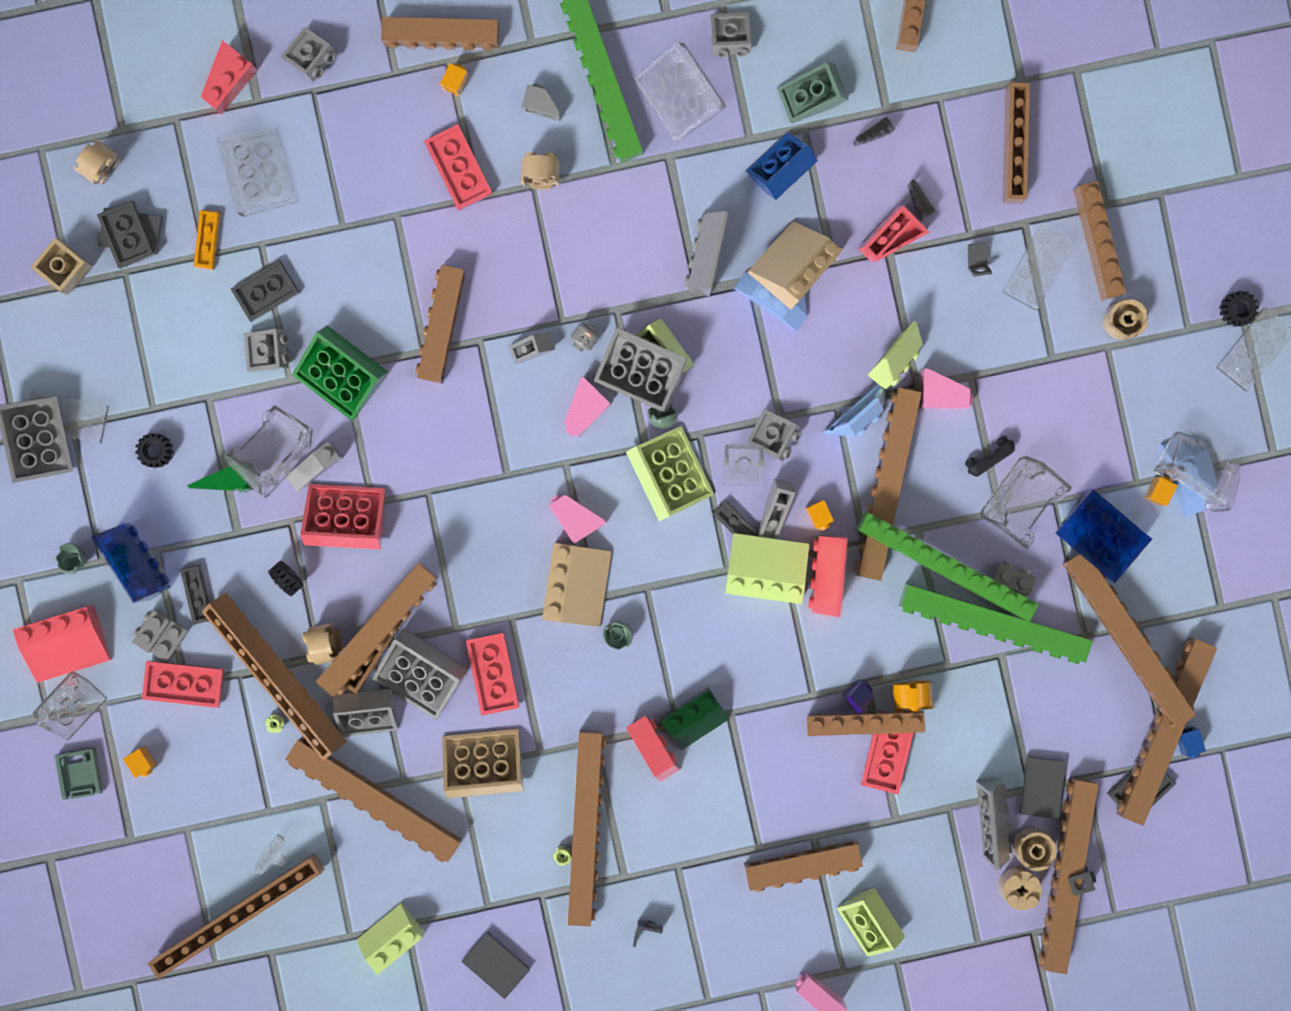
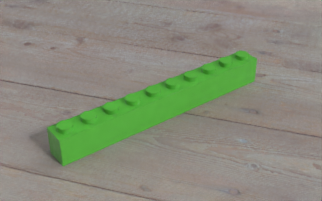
[560,0,643,163]
[855,513,1039,621]
[898,584,1092,665]

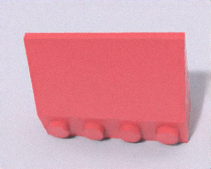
[300,484,386,550]
[808,536,847,617]
[13,605,111,683]

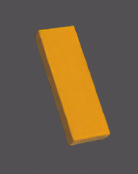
[193,210,221,270]

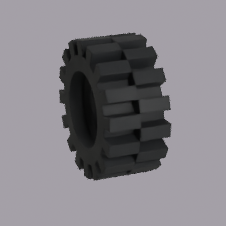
[1219,291,1259,327]
[135,433,174,468]
[268,561,304,596]

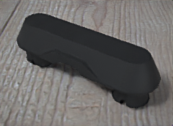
[965,436,1015,477]

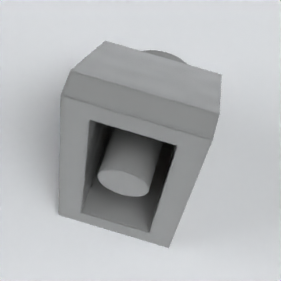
[522,84,561,121]
[509,331,556,364]

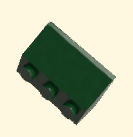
[661,687,729,750]

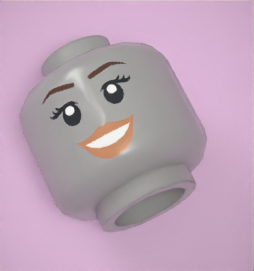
[571,322,599,352]

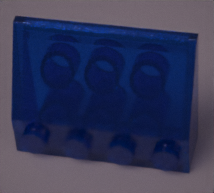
[1055,489,1152,583]
[91,523,171,603]

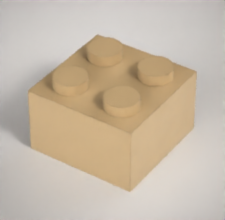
[30,238,92,295]

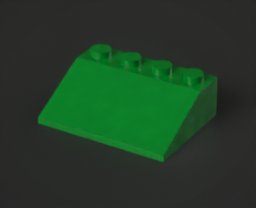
[292,325,388,421]

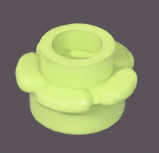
[265,714,284,733]
[553,847,572,866]

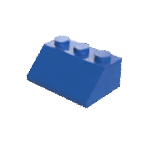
[746,132,818,200]

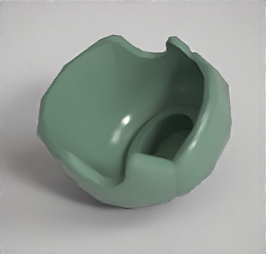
[648,404,678,429]
[55,543,86,574]
[603,621,633,650]

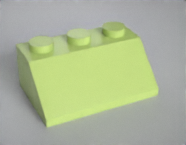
[636,319,695,375]
[868,321,923,390]
[837,888,906,957]
[357,903,425,975]

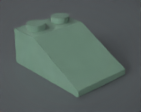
[777,62,849,123]

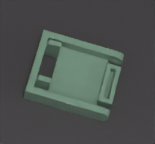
[55,748,103,800]

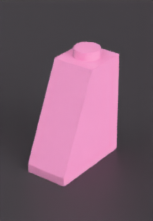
[920,369,973,409]
[564,377,611,437]
[549,494,606,544]
[795,971,848,1011]

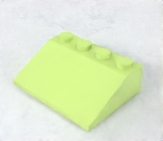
[626,426,714,521]
[725,533,809,604]

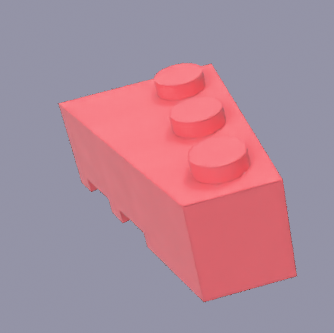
[201,40,258,115]
[858,205,930,262]
[626,716,680,781]

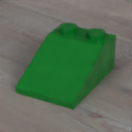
[187,461,259,493]

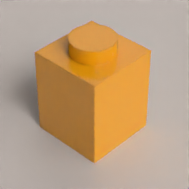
[440,63,469,97]
[1144,475,1178,506]
[805,500,834,531]
[123,746,157,778]

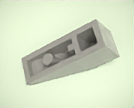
[286,442,343,492]
[758,478,796,539]

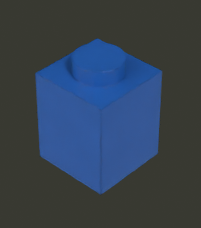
[1178,727,1206,758]

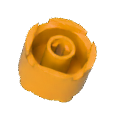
[893,681,934,712]

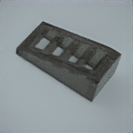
[853,117,895,146]
[908,179,935,222]

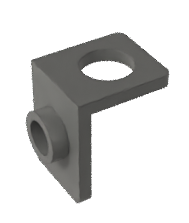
[968,242,992,277]
[1068,866,1097,896]
[633,920,663,948]

